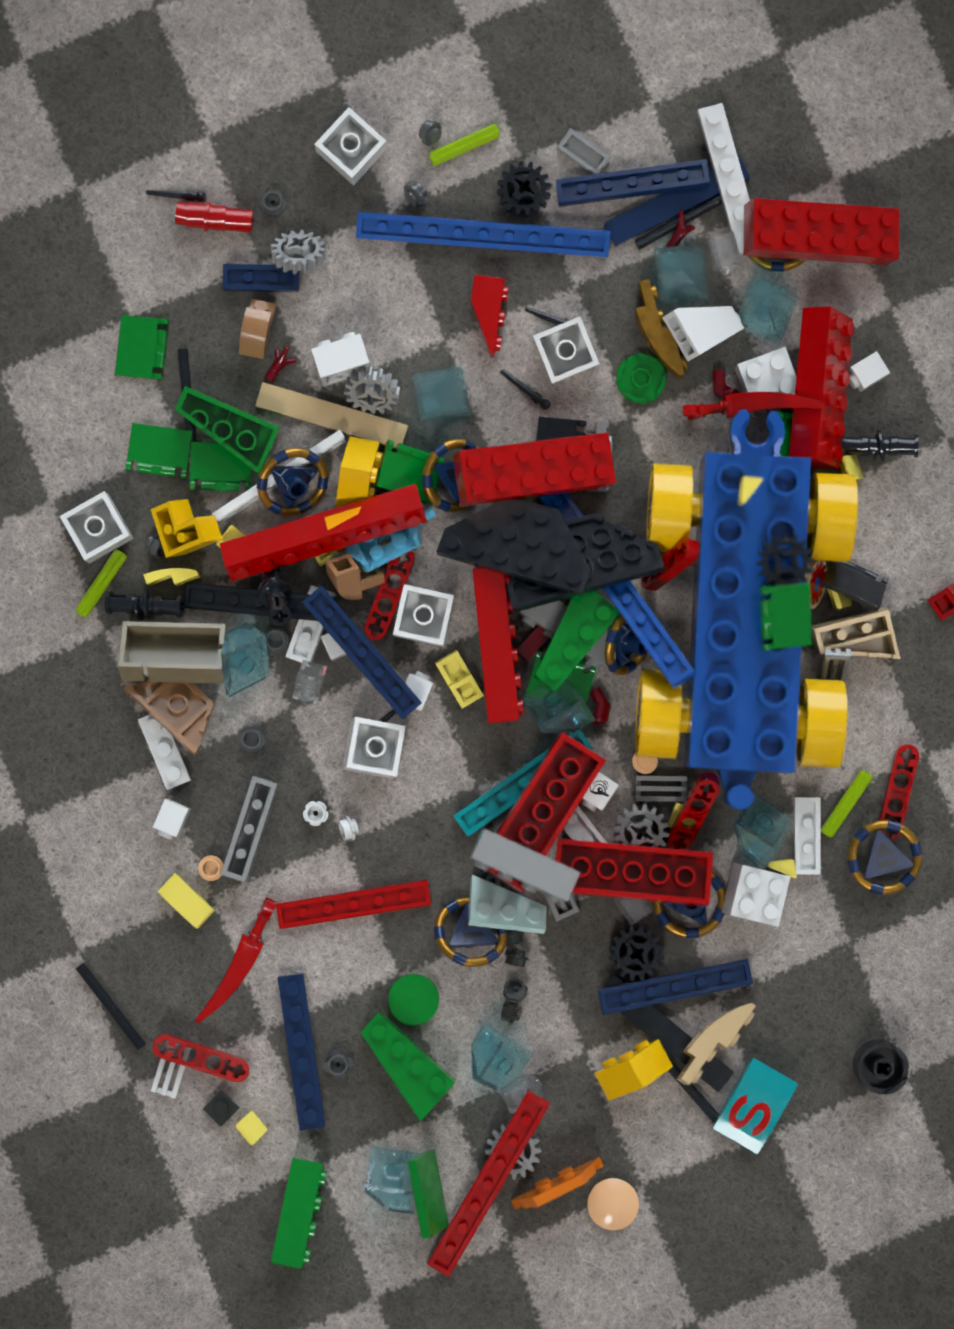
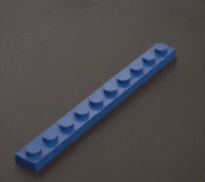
[356,211,611,257]
[538,493,695,689]

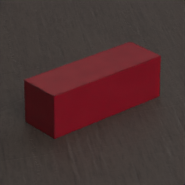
[517,626,549,661]

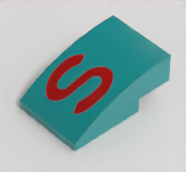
[711,1058,798,1154]

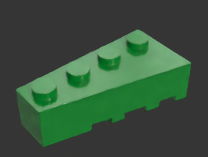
[361,1011,455,1122]

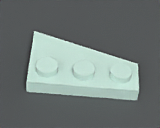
[468,875,547,934]

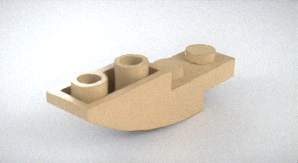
[677,1003,756,1085]

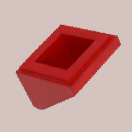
[927,584,954,621]

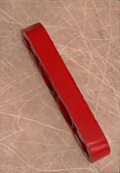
[641,538,699,591]
[364,550,415,641]
[879,744,919,842]
[667,772,720,850]
[153,1033,249,1083]

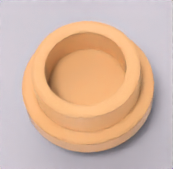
[632,754,658,774]
[198,855,224,881]

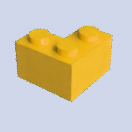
[335,436,383,507]
[150,499,222,558]
[594,1039,673,1101]

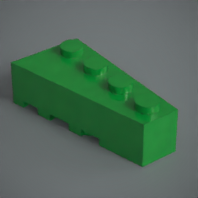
[175,386,280,474]
[534,591,620,694]
[271,1158,327,1271]

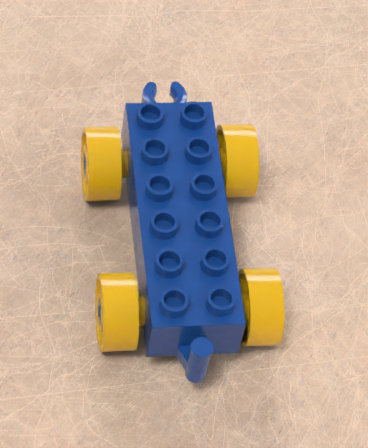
[635,410,858,810]

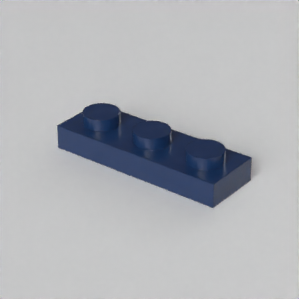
[223,264,300,292]

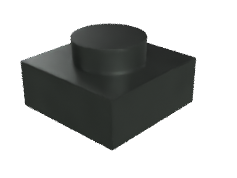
[203,1090,240,1127]

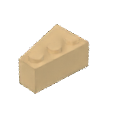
[811,607,900,659]

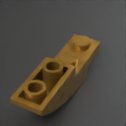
[634,279,688,379]

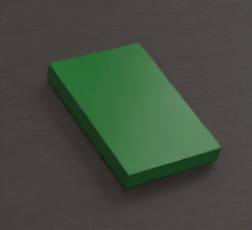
[407,1149,449,1239]

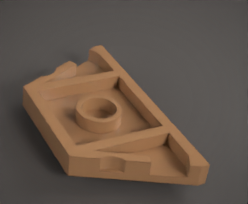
[124,678,214,756]

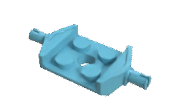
[330,507,436,572]

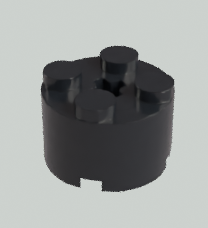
[853,1039,909,1095]

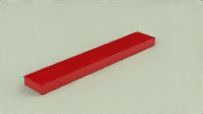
[276,879,431,929]

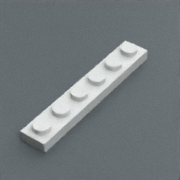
[697,103,750,256]

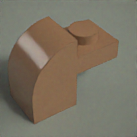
[239,299,277,359]
[325,553,385,600]

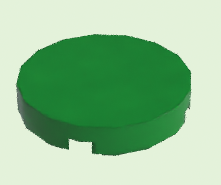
[616,353,667,404]
[388,973,439,1026]

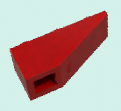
[471,275,509,358]

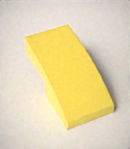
[143,568,201,586]
[435,650,484,709]
[157,873,215,929]

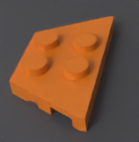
[511,1157,604,1209]

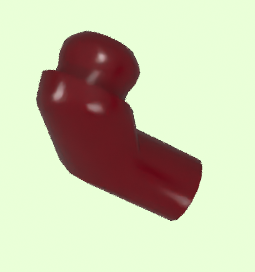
[712,370,739,402]
[589,687,611,726]

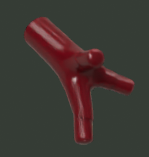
[666,210,695,252]
[264,346,297,382]

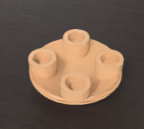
[587,1178,639,1230]

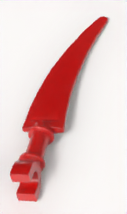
[683,392,825,420]
[195,897,276,1023]

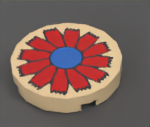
[805,560,827,609]

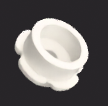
[303,801,328,826]
[338,816,359,840]

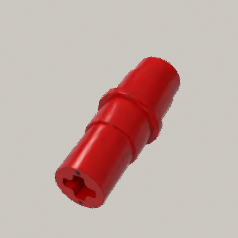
[175,201,253,233]

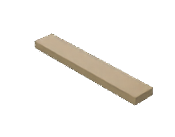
[255,382,408,449]

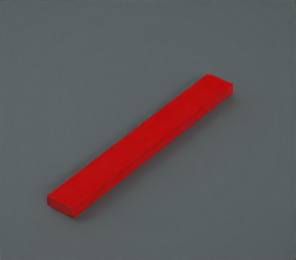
[427,1090,550,1277]

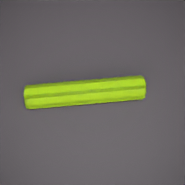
[429,124,500,166]
[75,549,127,617]
[821,770,873,838]

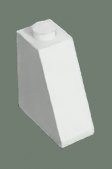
[662,306,744,361]

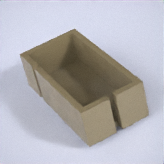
[118,621,228,684]

